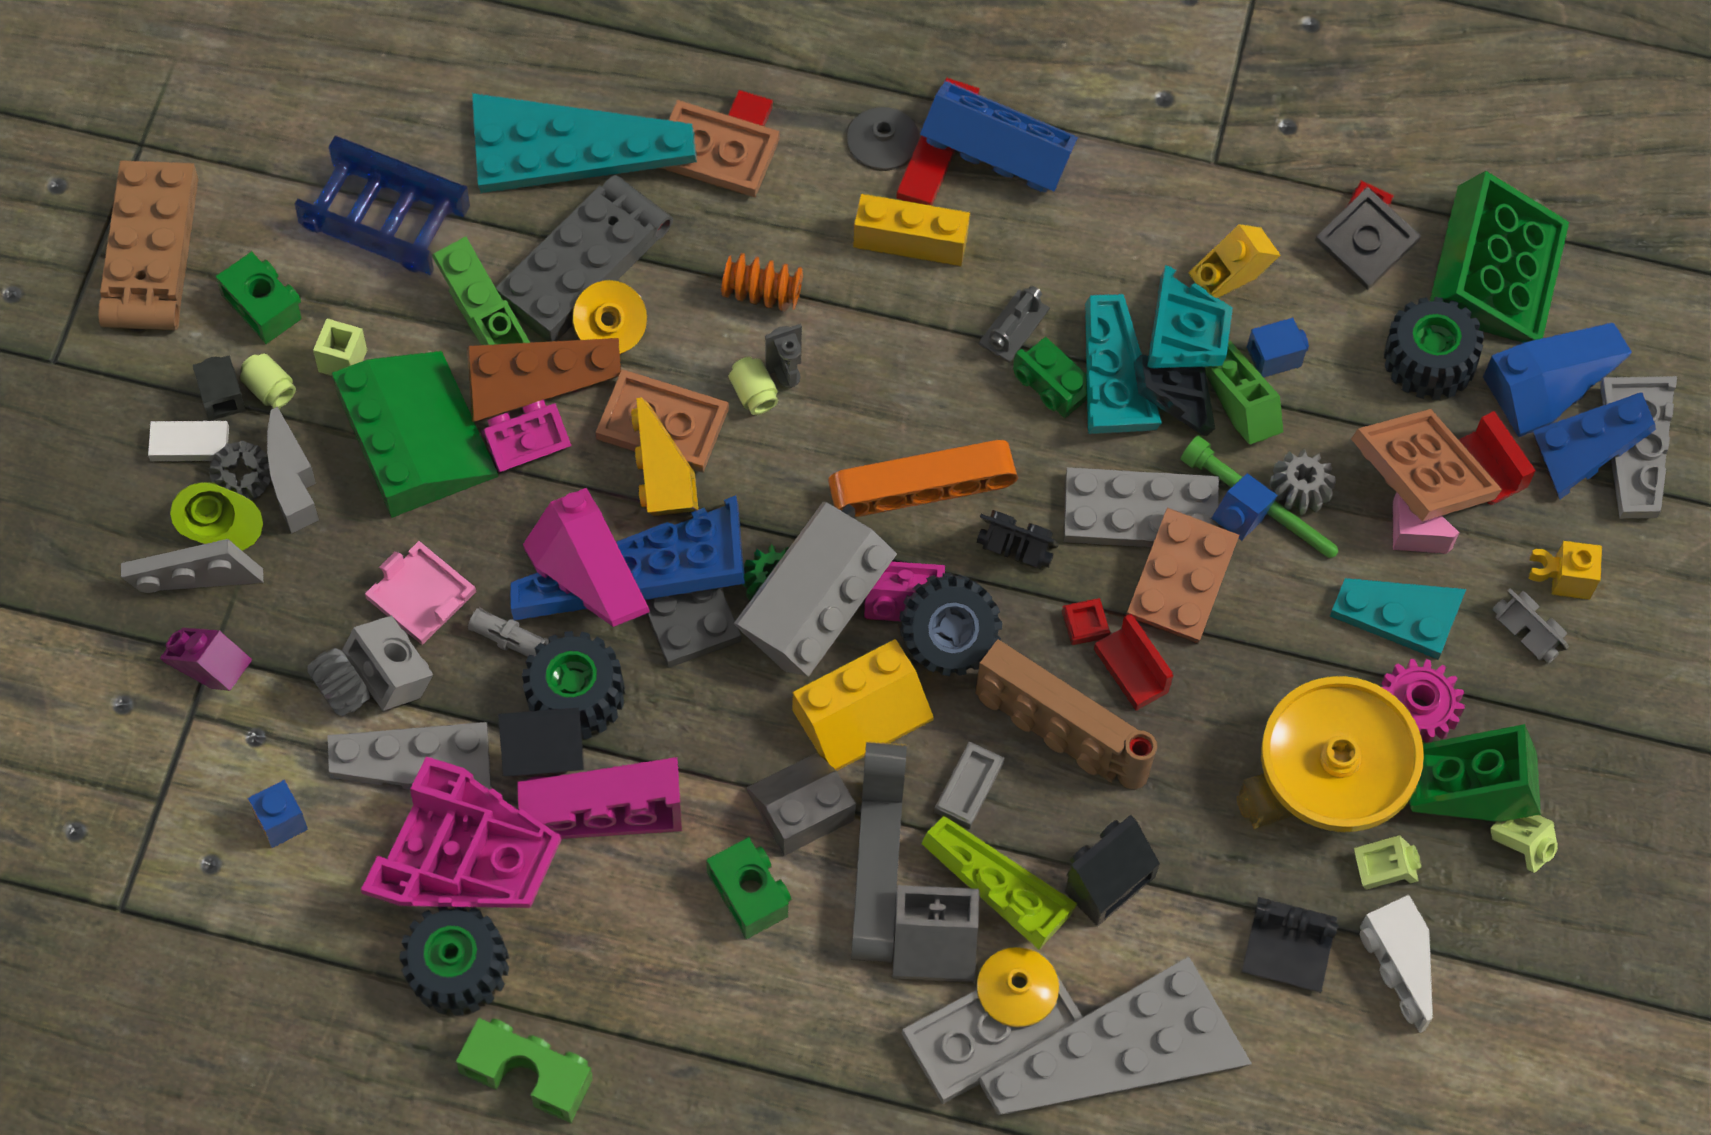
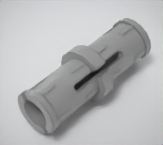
[468,607,549,657]

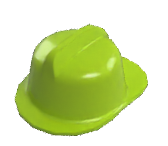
[170,482,263,551]

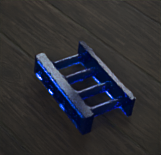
[294,135,470,276]

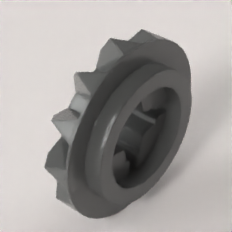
[209,440,271,500]

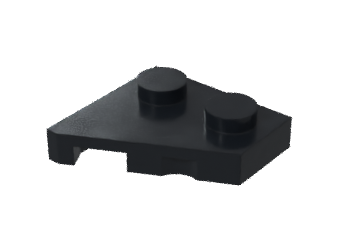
[1134,354,1215,436]

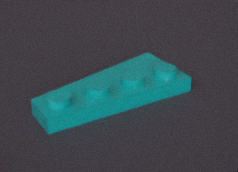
[1085,294,1162,434]

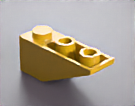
[631,397,699,516]

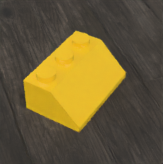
[792,639,934,771]

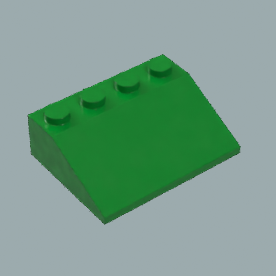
[1430,171,1569,343]
[332,351,498,518]

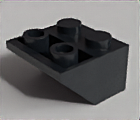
[1065,815,1160,927]

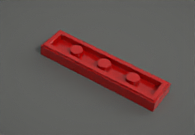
[896,77,980,206]

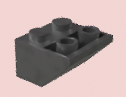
[893,885,979,982]

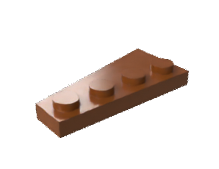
[467,338,621,423]

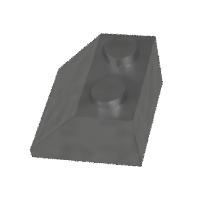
[747,753,856,856]

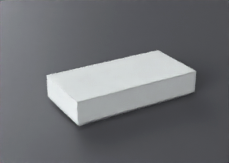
[148,421,229,461]

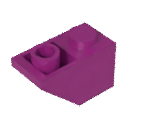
[160,627,252,691]

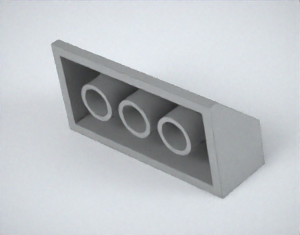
[734,502,897,677]

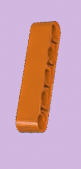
[828,440,1018,517]

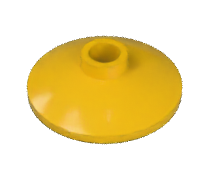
[572,280,647,354]
[977,947,1059,1027]

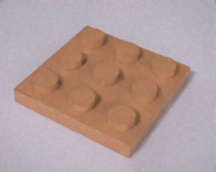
[1351,409,1502,522]

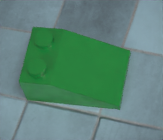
[1410,724,1541,822]

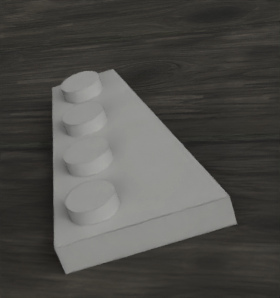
[1600,376,1677,519]

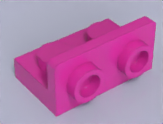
[481,400,571,472]
[864,561,945,621]

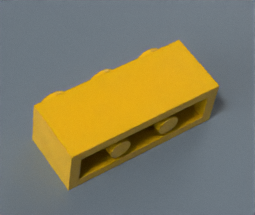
[853,194,970,266]

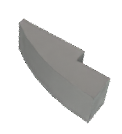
[267,407,319,534]

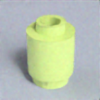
[240,354,296,408]
[728,357,778,415]

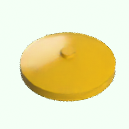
[1261,676,1424,832]

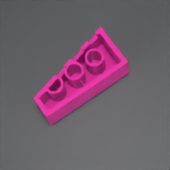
[518,757,682,839]

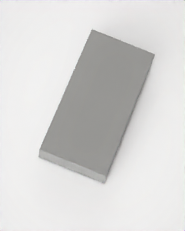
[934,742,1005,829]

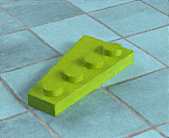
[921,816,1078,950]

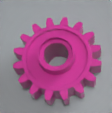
[1381,659,1465,743]

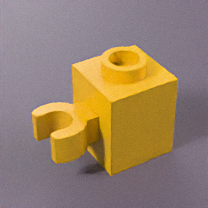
[1528,541,1602,600]

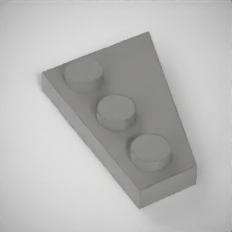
[121,539,264,593]

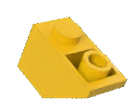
[1188,224,1281,298]

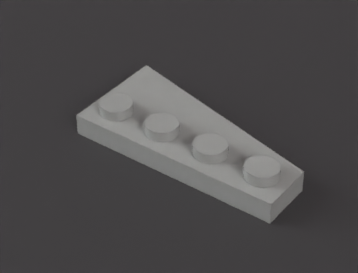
[327,722,491,790]

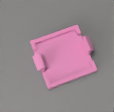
[365,541,476,645]

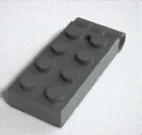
[496,175,673,342]

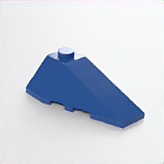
[1483,322,1632,437]

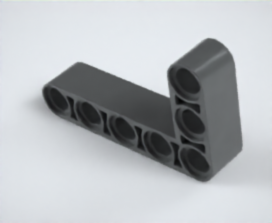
[851,742,907,963]

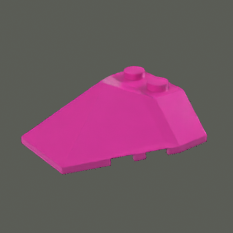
[361,756,561,908]

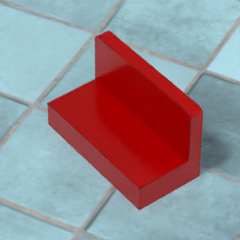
[1458,411,1536,505]
[1094,613,1174,711]

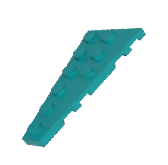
[472,93,697,193]

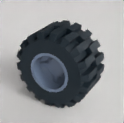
[899,573,1002,676]

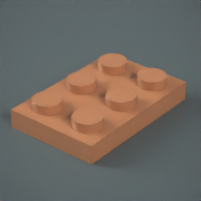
[661,100,780,197]
[596,369,729,473]
[1126,508,1239,643]

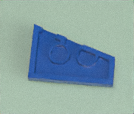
[1533,392,1656,500]

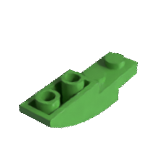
[432,236,530,345]

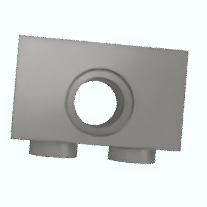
[342,615,433,711]

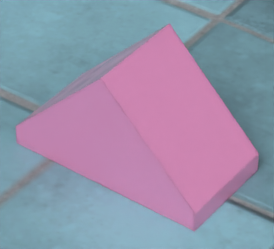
[1393,492,1459,554]

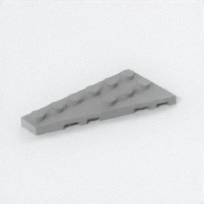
[978,956,1252,1115]

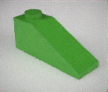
[1202,341,1284,445]

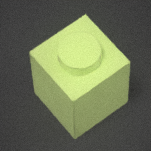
[313,319,367,376]

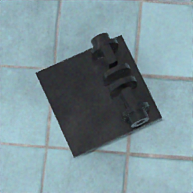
[976,510,1059,569]
[1241,897,1338,993]

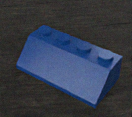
[920,81,1078,192]

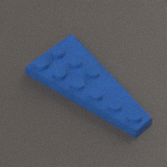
[511,495,745,620]

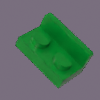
[1013,336,1087,418]

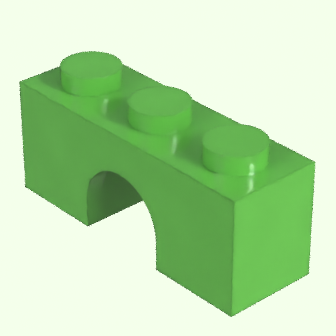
[456,1018,593,1123]

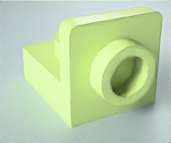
[1490,815,1558,873]
[1354,835,1421,889]

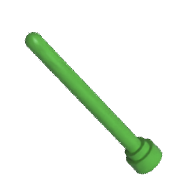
[1180,435,1338,558]

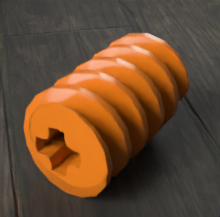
[721,253,803,312]

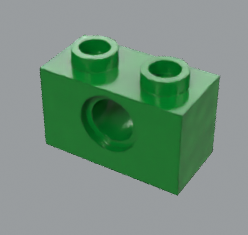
[216,251,302,344]
[706,837,792,940]

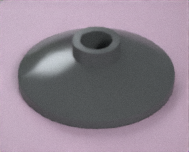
[847,107,919,171]

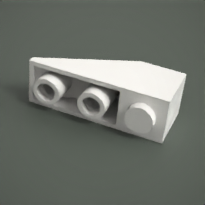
[1360,895,1433,1033]

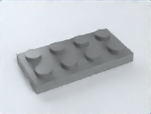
[1064,467,1219,548]
[902,954,1083,1104]

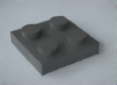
[645,588,741,668]

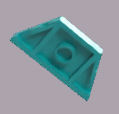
[1147,265,1233,368]

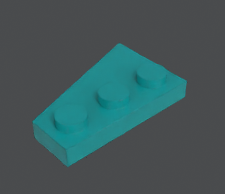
[1330,578,1466,660]

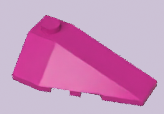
[523,488,649,627]

